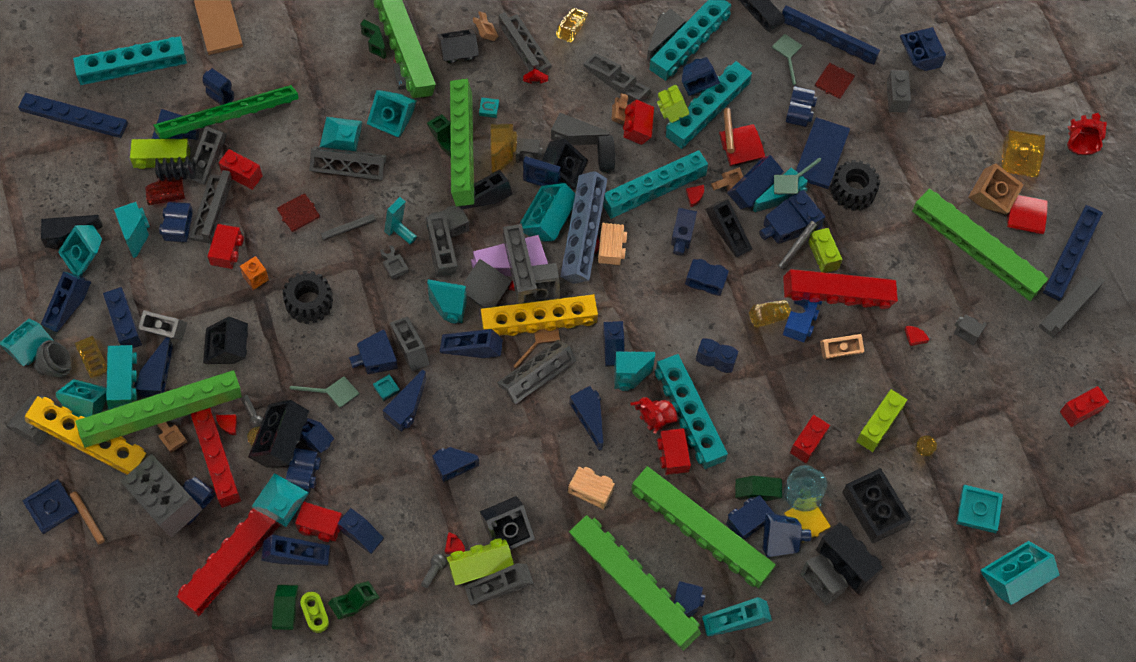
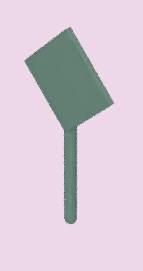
[771,34,803,85]
[774,158,821,194]
[289,376,360,408]

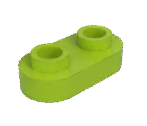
[300,592,329,633]

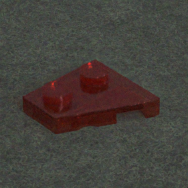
[145,177,185,206]

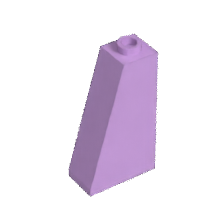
[471,235,548,276]

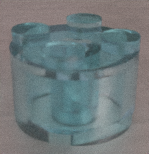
[784,465,827,511]

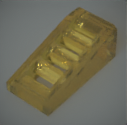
[556,7,588,42]
[749,300,791,327]
[74,335,107,378]

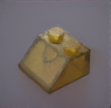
[491,124,517,173]
[1002,130,1045,177]

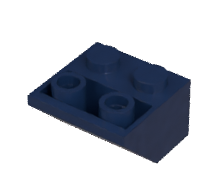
[900,27,946,71]

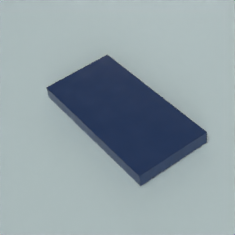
[796,117,850,189]

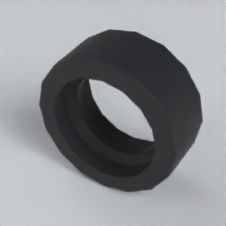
[597,135,615,171]

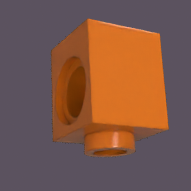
[240,256,269,290]

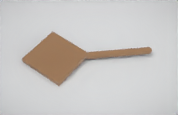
[514,327,560,368]

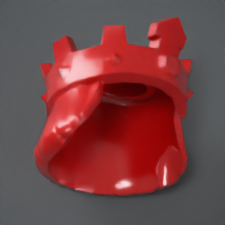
[1067,113,1104,155]
[630,397,678,434]

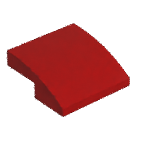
[719,124,766,166]
[1007,195,1047,234]

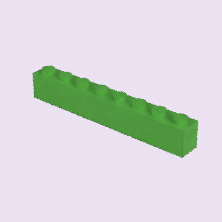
[374,0,436,98]
[450,79,474,206]
[912,189,1048,301]
[75,370,242,448]
[631,466,776,589]
[569,515,701,651]

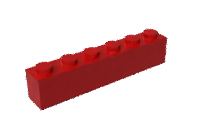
[783,269,898,309]
[191,407,241,508]
[176,508,281,617]

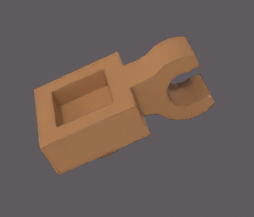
[473,11,499,41]
[612,93,628,125]
[711,167,743,191]
[157,422,187,453]

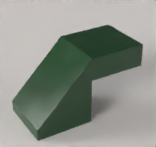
[360,19,386,59]
[427,114,451,158]
[735,476,782,502]
[328,581,380,620]
[272,585,299,630]

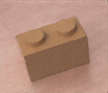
[969,163,1024,214]

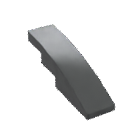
[583,53,651,102]

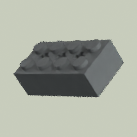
[121,454,203,538]

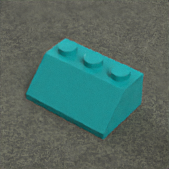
[520,183,575,242]
[106,345,137,410]
[981,541,1059,605]

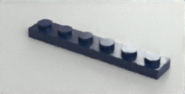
[782,5,880,65]
[18,93,128,138]
[1043,205,1103,301]

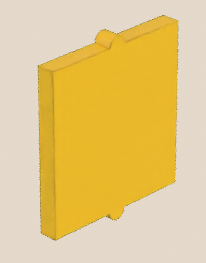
[784,498,831,543]

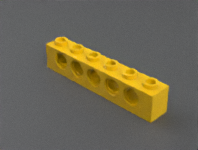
[481,294,598,336]
[25,396,146,475]

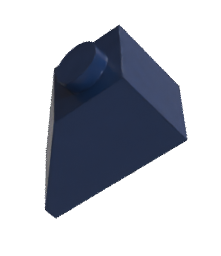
[603,321,624,367]
[300,418,334,453]
[432,447,479,483]
[338,508,384,554]
[674,581,705,617]

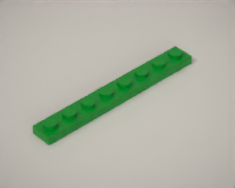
[153,85,299,139]

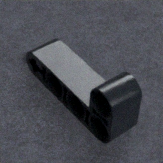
[739,0,785,32]

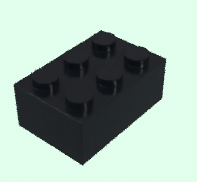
[248,400,309,468]
[842,468,912,544]
[816,522,883,594]

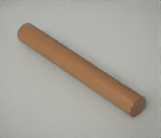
[723,108,734,154]
[70,491,105,544]

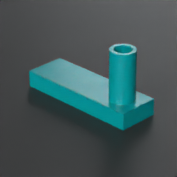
[384,197,417,245]

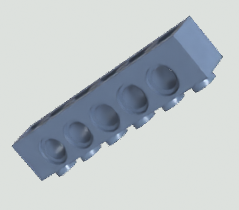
[560,171,607,284]

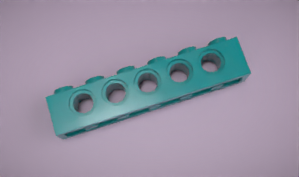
[649,0,731,81]
[73,36,187,85]
[666,61,752,149]
[603,150,708,219]
[654,354,728,470]

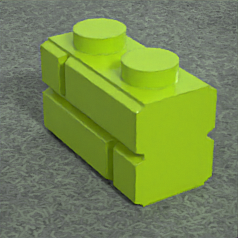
[657,85,689,123]
[808,228,842,273]

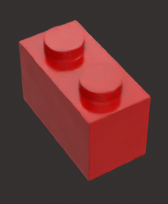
[623,99,654,145]
[218,149,263,190]
[207,224,244,269]
[1060,386,1109,427]
[790,414,830,464]
[657,428,691,475]
[295,502,343,542]

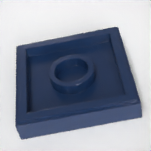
[523,156,561,186]
[22,479,79,534]

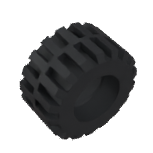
[831,160,880,211]
[283,271,333,324]

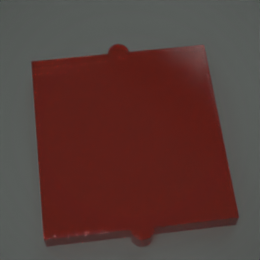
[814,62,855,99]
[277,193,320,232]

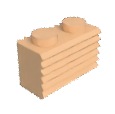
[598,223,627,265]
[820,334,864,360]
[568,467,615,509]

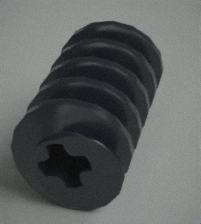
[155,156,196,181]

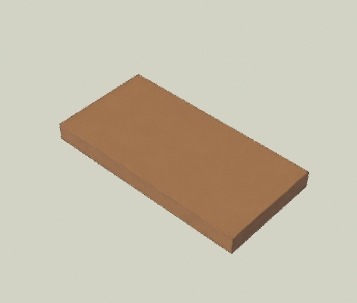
[194,0,243,55]

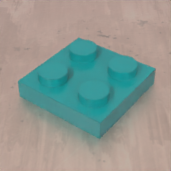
[956,485,1003,533]

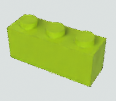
[130,139,190,169]
[856,389,907,452]
[446,539,514,586]

